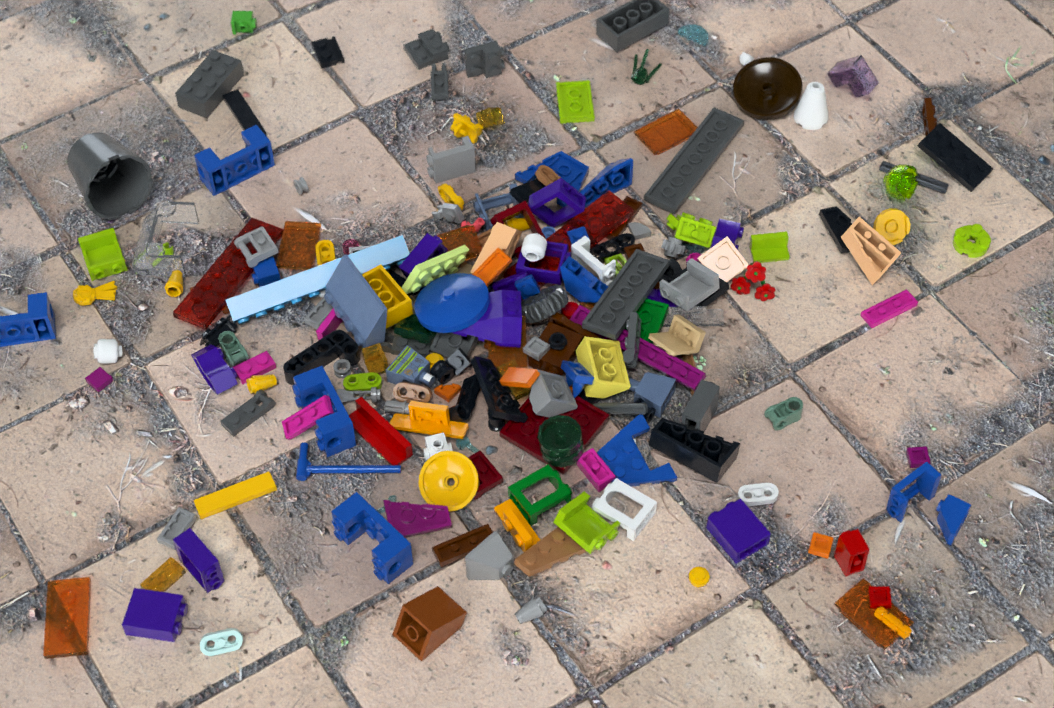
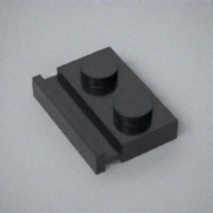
[311,36,345,69]

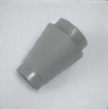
[514,597,547,624]

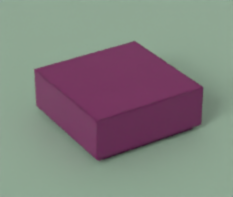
[85,367,113,392]
[906,446,931,468]

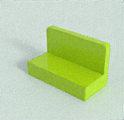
[749,231,790,263]

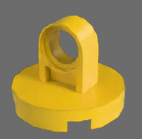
[873,208,911,245]

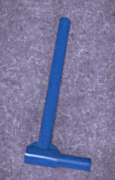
[296,442,401,481]

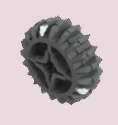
[521,285,569,323]

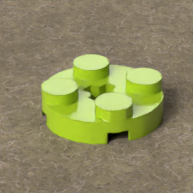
[953,224,991,258]

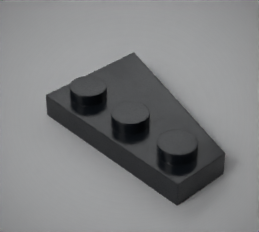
[819,206,852,254]

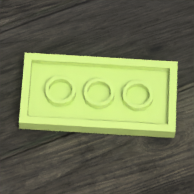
[401,245,469,294]

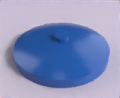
[414,273,490,333]

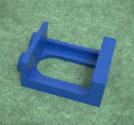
[886,461,941,523]

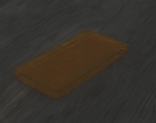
[43,577,91,659]

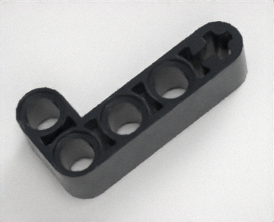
[283,329,360,385]

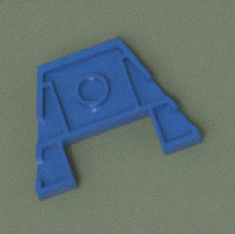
[515,151,589,207]
[597,414,677,487]

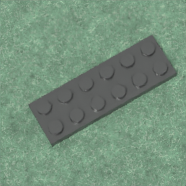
[582,249,670,340]

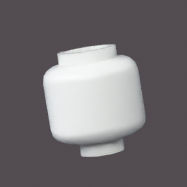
[521,233,547,262]
[93,339,122,364]

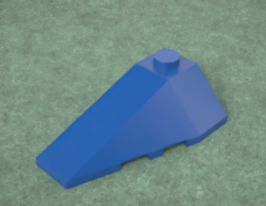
[580,158,633,208]

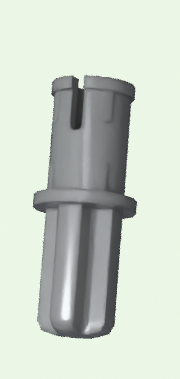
[384,400,410,415]

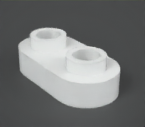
[737,483,779,506]

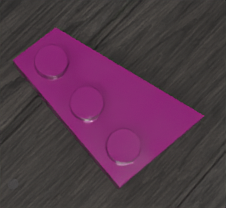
[383,500,452,537]

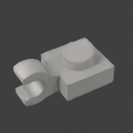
[431,203,465,223]

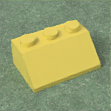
[575,336,631,399]

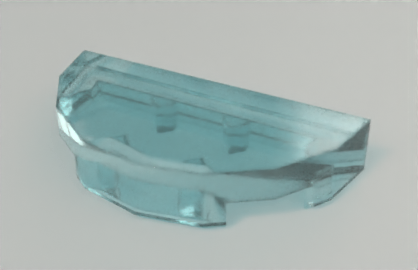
[677,25,709,46]

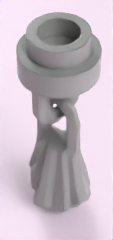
[336,387,381,403]

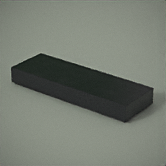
[509,179,546,203]

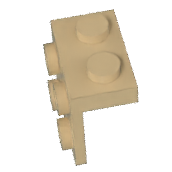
[648,315,706,356]

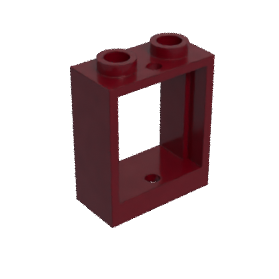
[490,201,546,258]

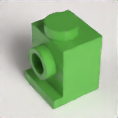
[231,11,257,35]

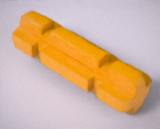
[874,607,912,639]

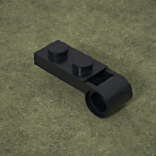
[449,374,480,422]

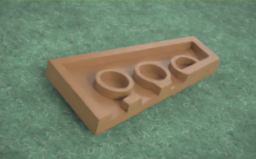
[514,527,586,577]

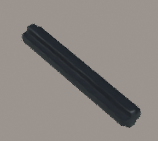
[880,161,949,193]

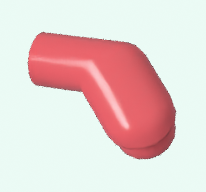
[460,218,485,234]

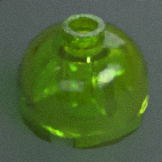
[884,164,918,201]

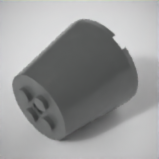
[67,132,153,219]

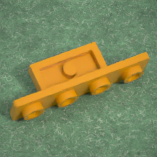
[390,401,469,439]
[494,499,541,552]

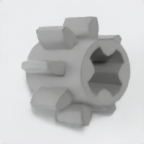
[661,236,686,258]

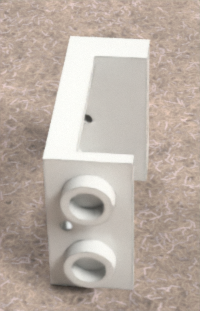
[571,236,616,287]
[592,478,657,541]

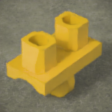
[450,113,483,144]

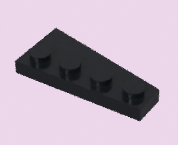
[471,356,528,423]

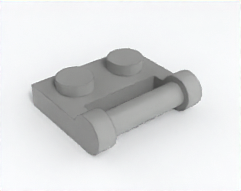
[234,226,279,268]

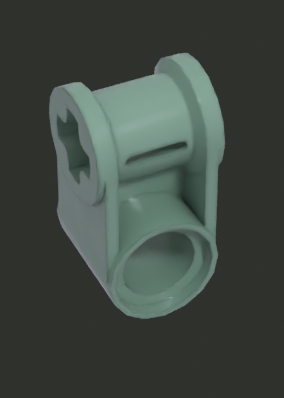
[218,331,249,368]
[764,397,803,431]

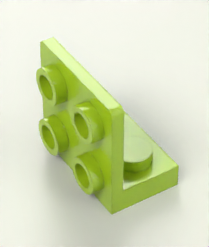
[674,212,716,248]

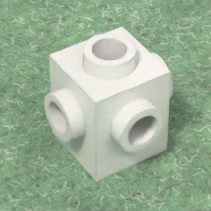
[423,433,453,460]

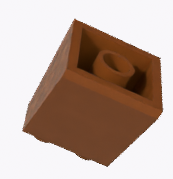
[392,586,467,662]

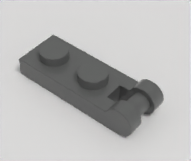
[220,389,276,437]

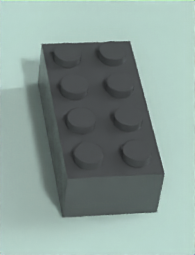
[596,0,669,52]
[175,50,244,118]

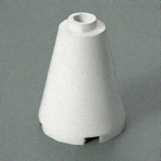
[794,82,829,130]

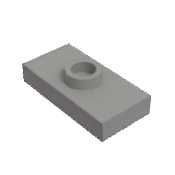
[304,298,333,329]
[157,507,197,550]

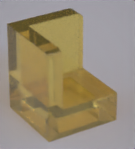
[476,107,505,130]
[362,343,388,375]

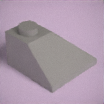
[529,369,578,418]
[465,531,514,580]

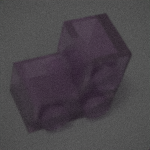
[827,55,879,98]

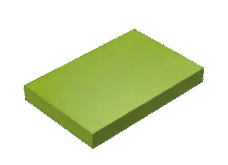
[556,80,594,123]

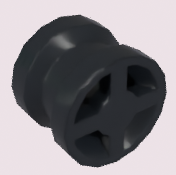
[430,360,455,384]

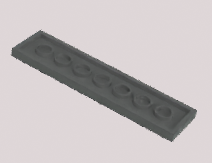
[644,107,744,214]

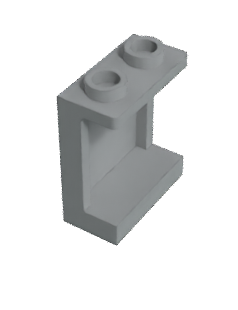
[426,136,476,184]
[660,259,720,311]

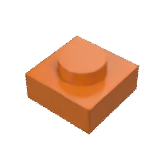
[808,532,834,559]

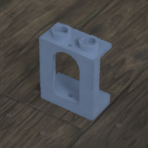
[473,183,524,231]

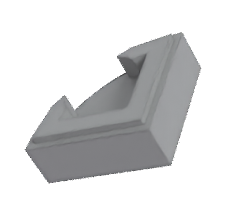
[628,222,651,240]

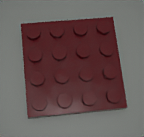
[499,393,610,474]

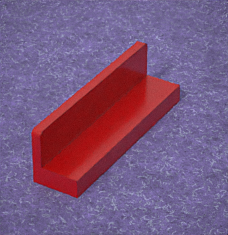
[349,397,413,465]

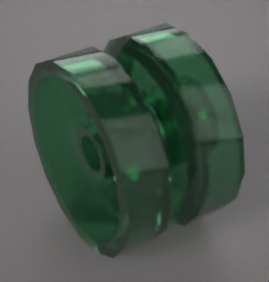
[537,415,584,467]

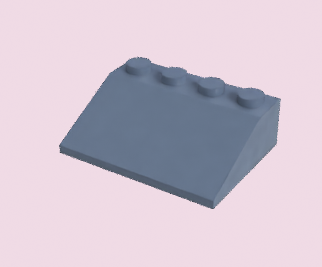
[324,254,387,351]

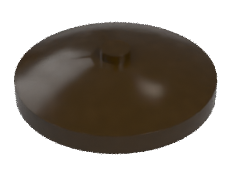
[733,57,802,120]

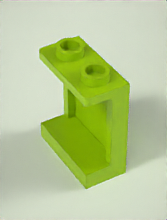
[78,228,127,281]
[553,491,620,554]

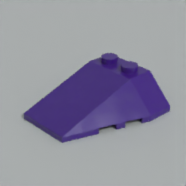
[451,290,522,347]

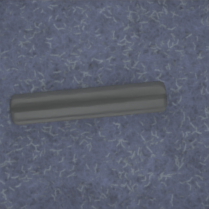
[593,403,648,414]

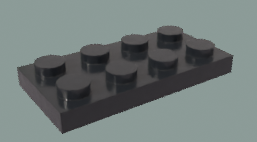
[917,123,994,192]

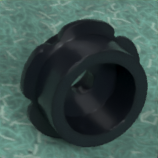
[548,332,567,350]

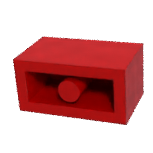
[834,529,870,577]

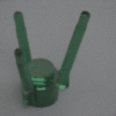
[631,49,662,85]

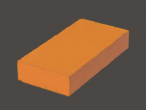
[472,248,512,287]
[499,367,540,388]

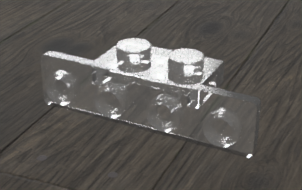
[662,306,724,327]

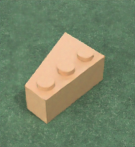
[841,217,901,286]
[470,222,522,282]

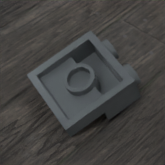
[403,29,449,70]
[464,41,505,78]
[429,332,479,358]

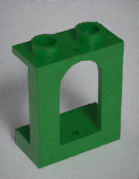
[508,464,572,526]

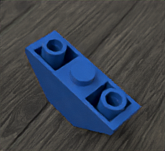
[560,256,608,303]

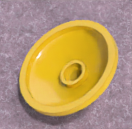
[419,451,479,512]

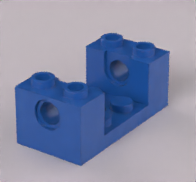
[194,125,275,196]
[0,292,56,347]
[292,366,356,457]
[331,492,413,584]

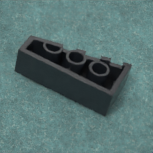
[649,418,740,483]

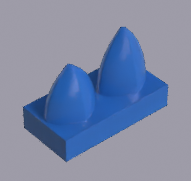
[560,360,594,398]

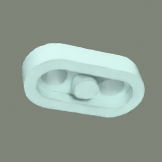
[200,628,243,656]

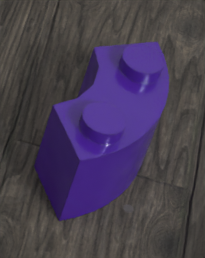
[711,219,744,250]
[191,344,238,395]

